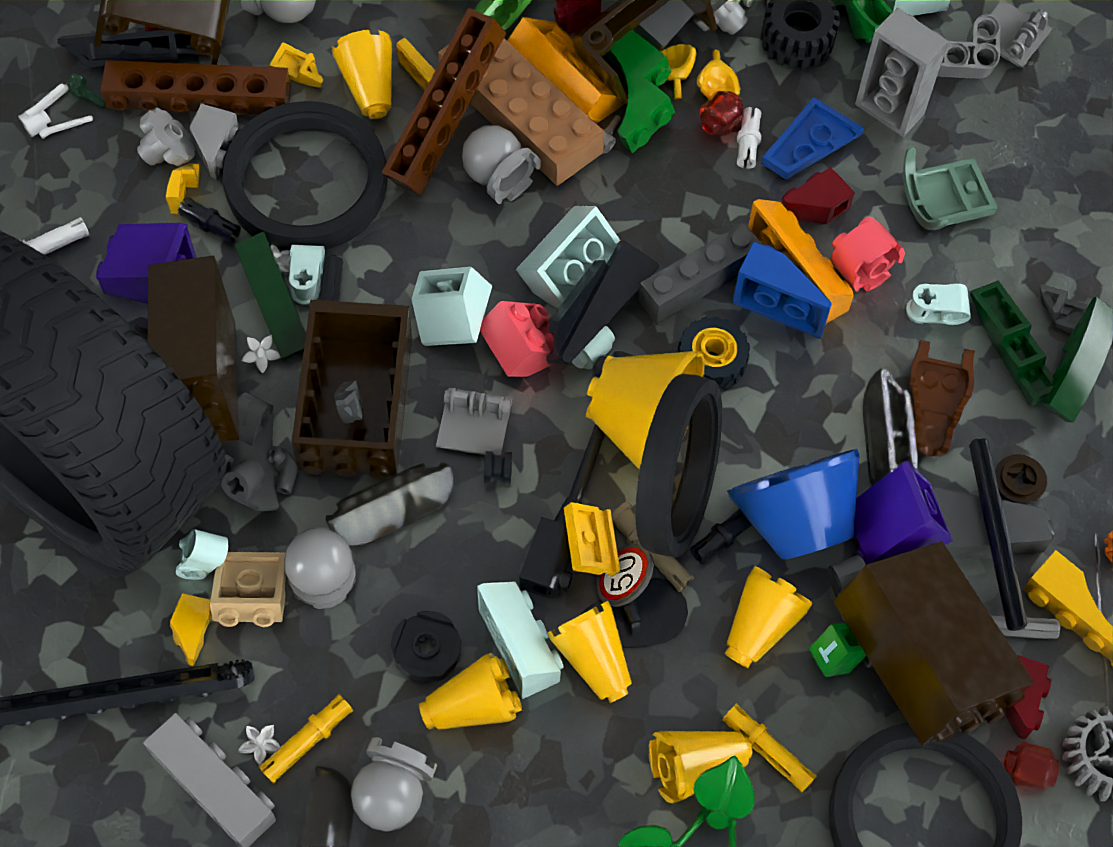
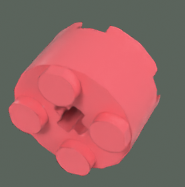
[831,217,905,292]

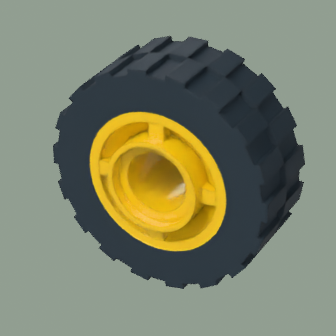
[677,317,750,389]

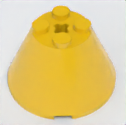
[586,351,705,470]

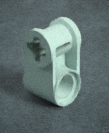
[289,245,325,307]
[905,284,971,325]
[175,529,228,580]

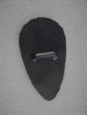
[580,578,688,648]

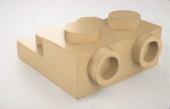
[210,552,286,627]

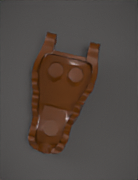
[909,339,975,457]

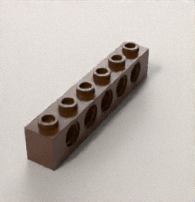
[382,8,506,196]
[101,60,291,115]

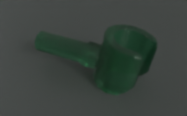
[67,74,105,108]

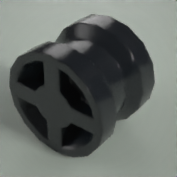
[484,451,512,485]

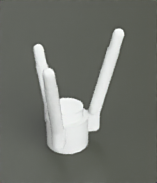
[18,80,93,139]

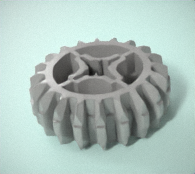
[1062,706,1113,802]

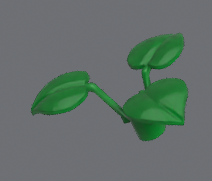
[617,755,755,847]

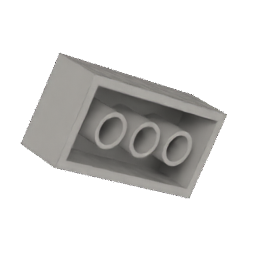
[855,8,949,137]

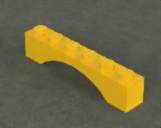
[1023,550,1113,666]

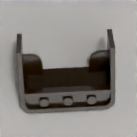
[94,0,230,65]
[573,0,718,103]

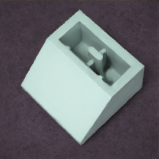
[412,267,492,346]

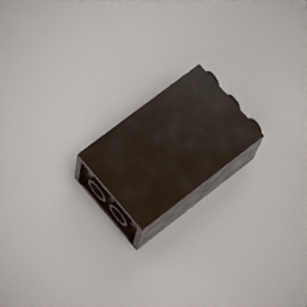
[148,255,239,443]
[291,300,412,479]
[833,541,1035,745]

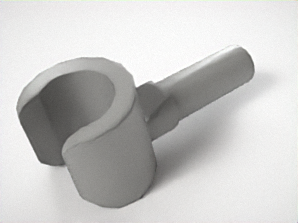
[602,115,621,153]

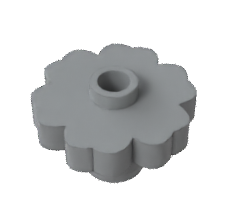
[693,0,748,35]
[137,108,195,167]

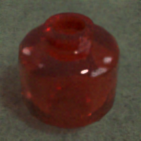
[699,91,744,136]
[1003,742,1060,793]

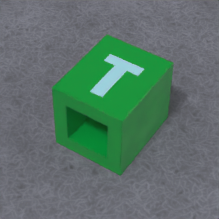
[809,622,866,677]

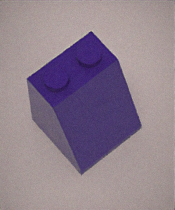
[96,223,196,304]
[854,461,953,565]

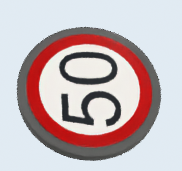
[596,544,654,607]

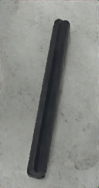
[969,438,1027,631]

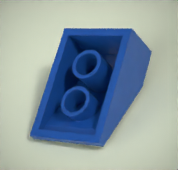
[732,242,832,339]

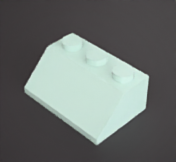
[516,206,621,310]
[477,581,564,699]

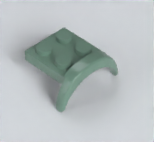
[903,146,997,230]

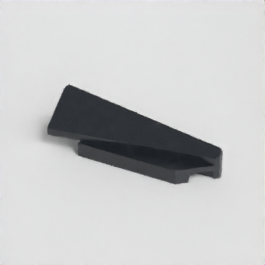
[57,27,206,67]
[546,241,659,364]

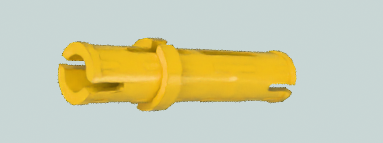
[258,694,353,784]
[722,703,817,793]

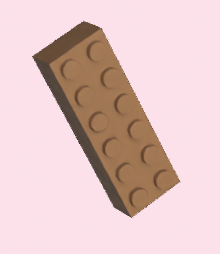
[438,38,604,186]

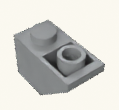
[189,104,241,179]

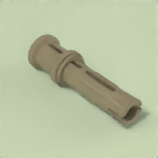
[611,501,694,592]

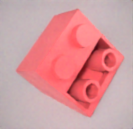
[480,301,554,377]

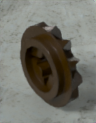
[995,454,1047,505]

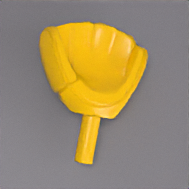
[660,44,696,100]
[697,50,740,103]

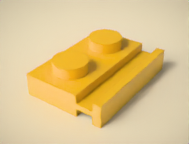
[564,502,620,577]

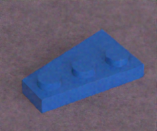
[761,97,864,180]

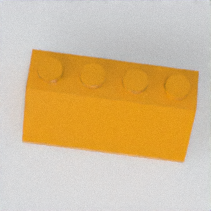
[507,17,628,124]
[748,199,854,323]

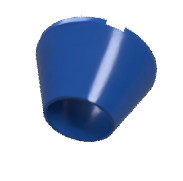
[727,449,860,559]

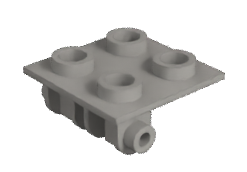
[978,0,1052,68]
[436,388,513,455]

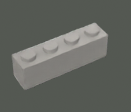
[143,713,276,847]

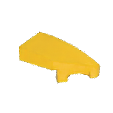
[269,42,323,88]
[166,163,201,214]
[170,593,212,666]

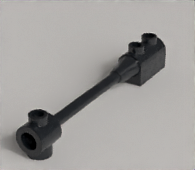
[519,351,633,598]

